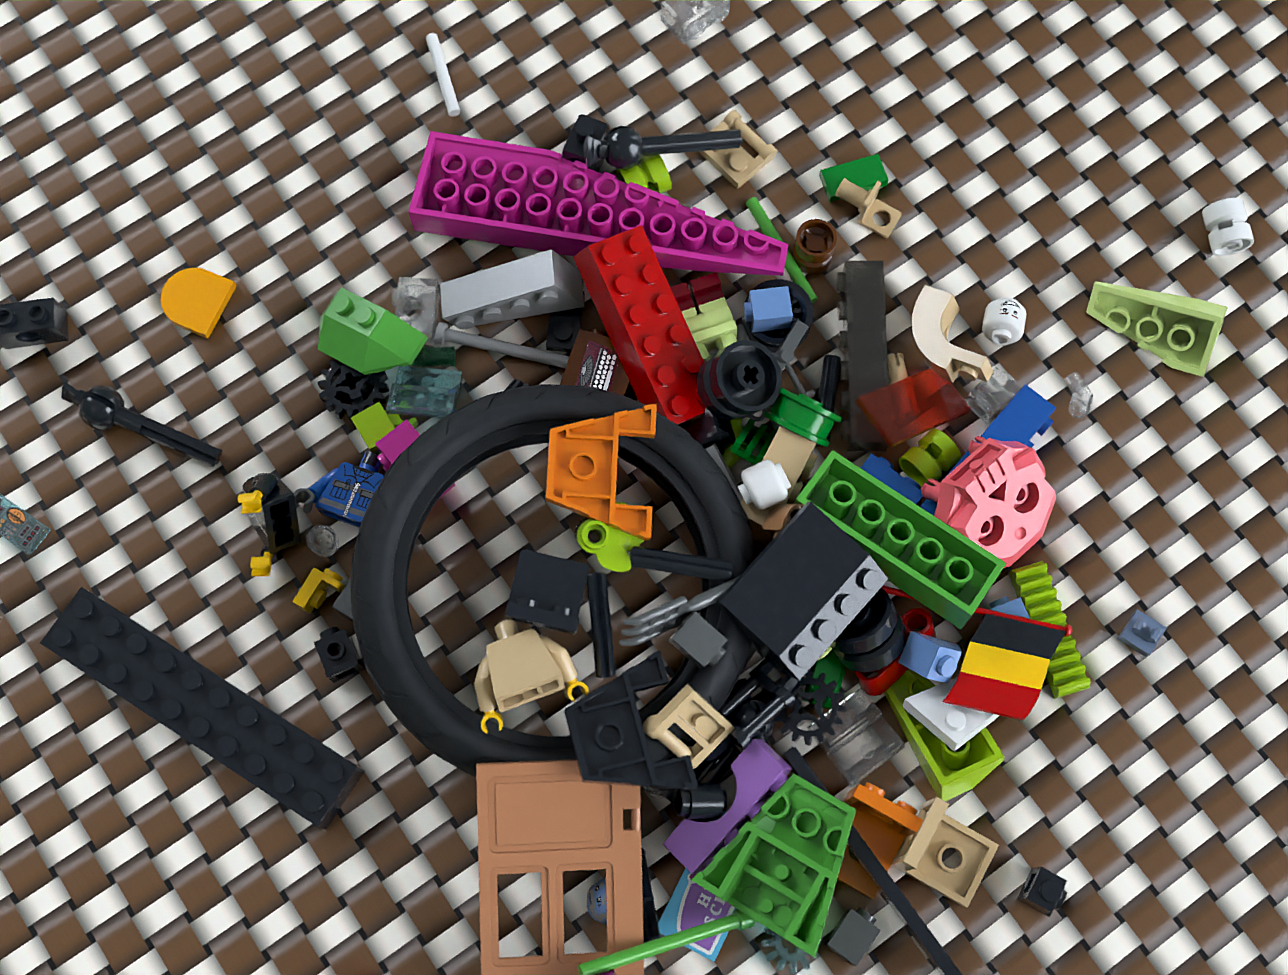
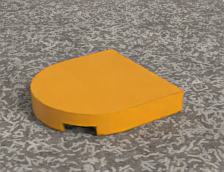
[161,268,237,339]

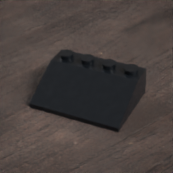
[717,501,888,680]

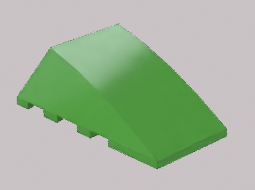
[692,773,856,958]

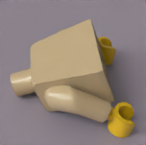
[474,619,589,733]

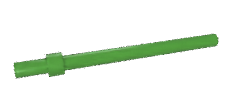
[578,909,757,975]

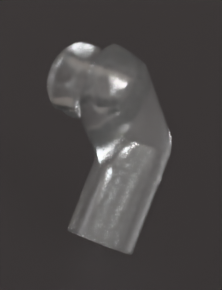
[1064,371,1093,418]

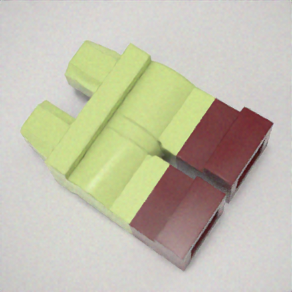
[670,272,737,361]

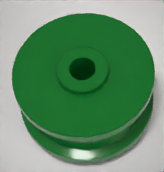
[763,387,842,447]

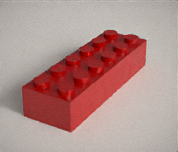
[573,225,706,425]

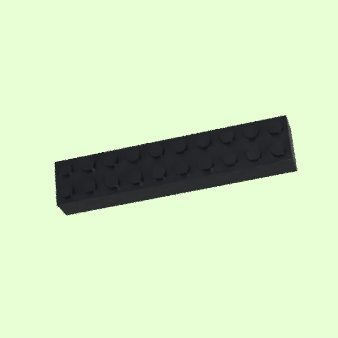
[40,587,365,829]

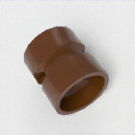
[792,219,837,275]

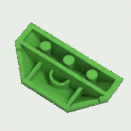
[318,287,428,375]

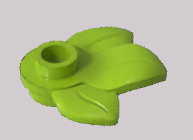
[577,502,644,572]

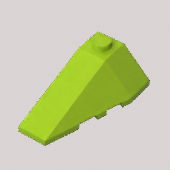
[876,669,1005,801]

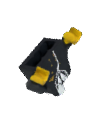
[238,473,301,577]

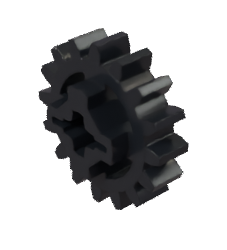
[318,359,390,422]
[773,670,847,746]

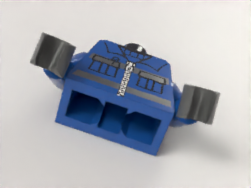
[294,451,384,528]

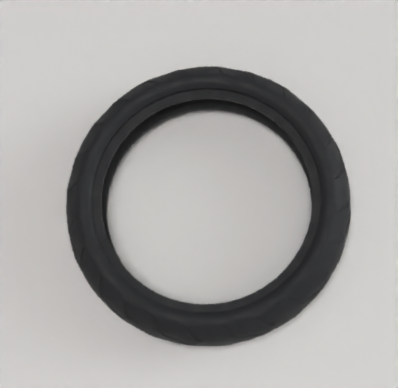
[351,384,757,778]

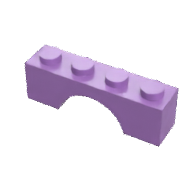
[663,739,793,874]

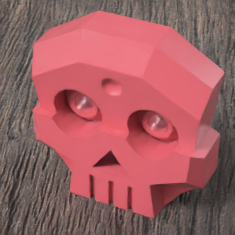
[921,436,1056,568]

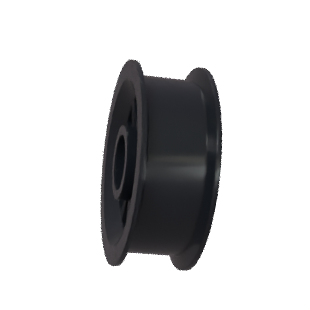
[742,279,813,353]

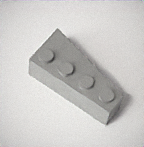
[440,249,585,329]

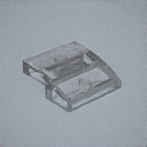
[807,688,905,787]

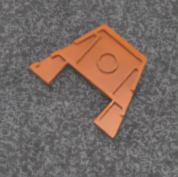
[545,404,657,540]

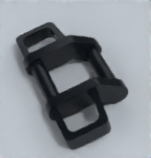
[688,658,799,762]

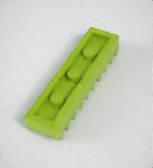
[1009,561,1091,699]

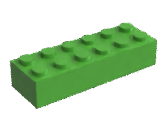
[789,450,1006,629]

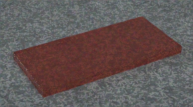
[855,368,972,448]

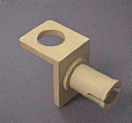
[835,178,902,238]

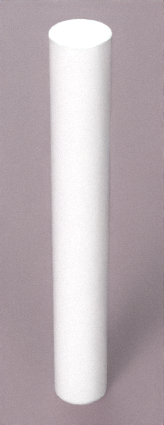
[426,33,460,116]

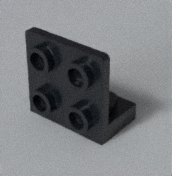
[504,549,590,635]

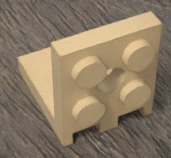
[891,797,999,908]

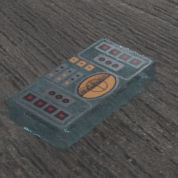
[0,494,51,556]

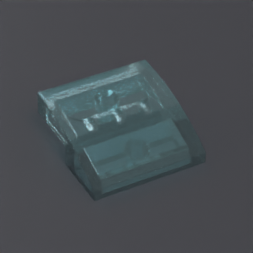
[386,366,463,418]

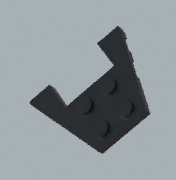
[564,651,698,790]

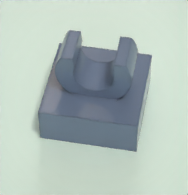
[1117,609,1166,657]

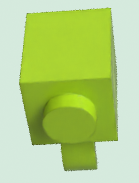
[351,402,418,455]

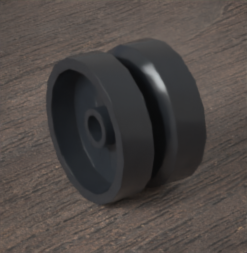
[696,340,782,421]
[831,588,907,673]

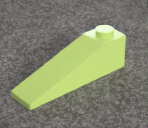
[1086,281,1228,377]

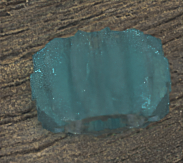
[761,927,822,974]

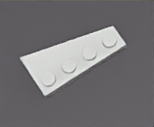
[903,672,1047,752]

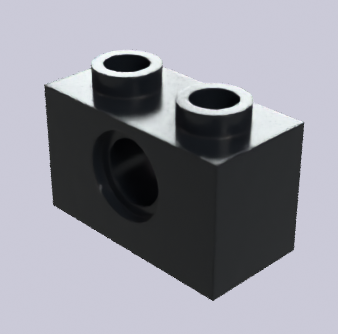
[0,297,69,349]

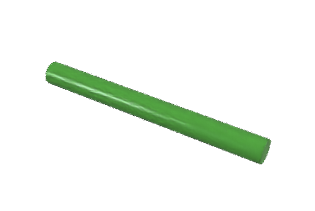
[746,197,818,304]

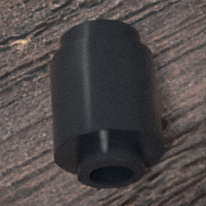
[673,783,728,819]

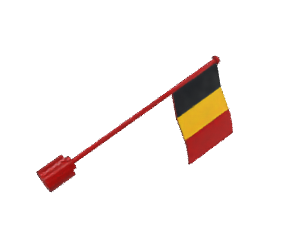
[881,586,1072,721]

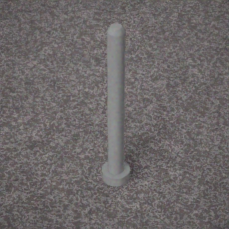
[435,322,570,368]

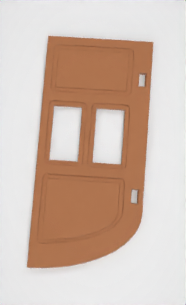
[476,759,644,975]

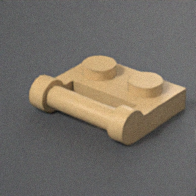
[698,110,778,189]
[643,684,735,769]

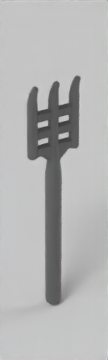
[619,576,739,646]

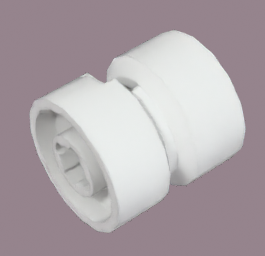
[1202,198,1254,256]

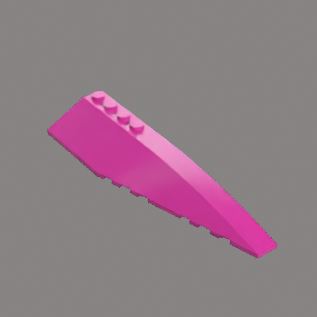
[408,131,788,276]

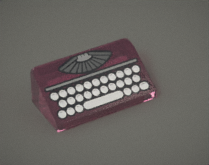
[575,341,619,391]

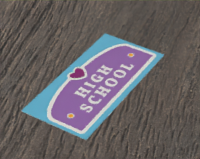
[658,811,746,962]

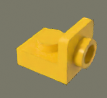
[292,568,345,614]

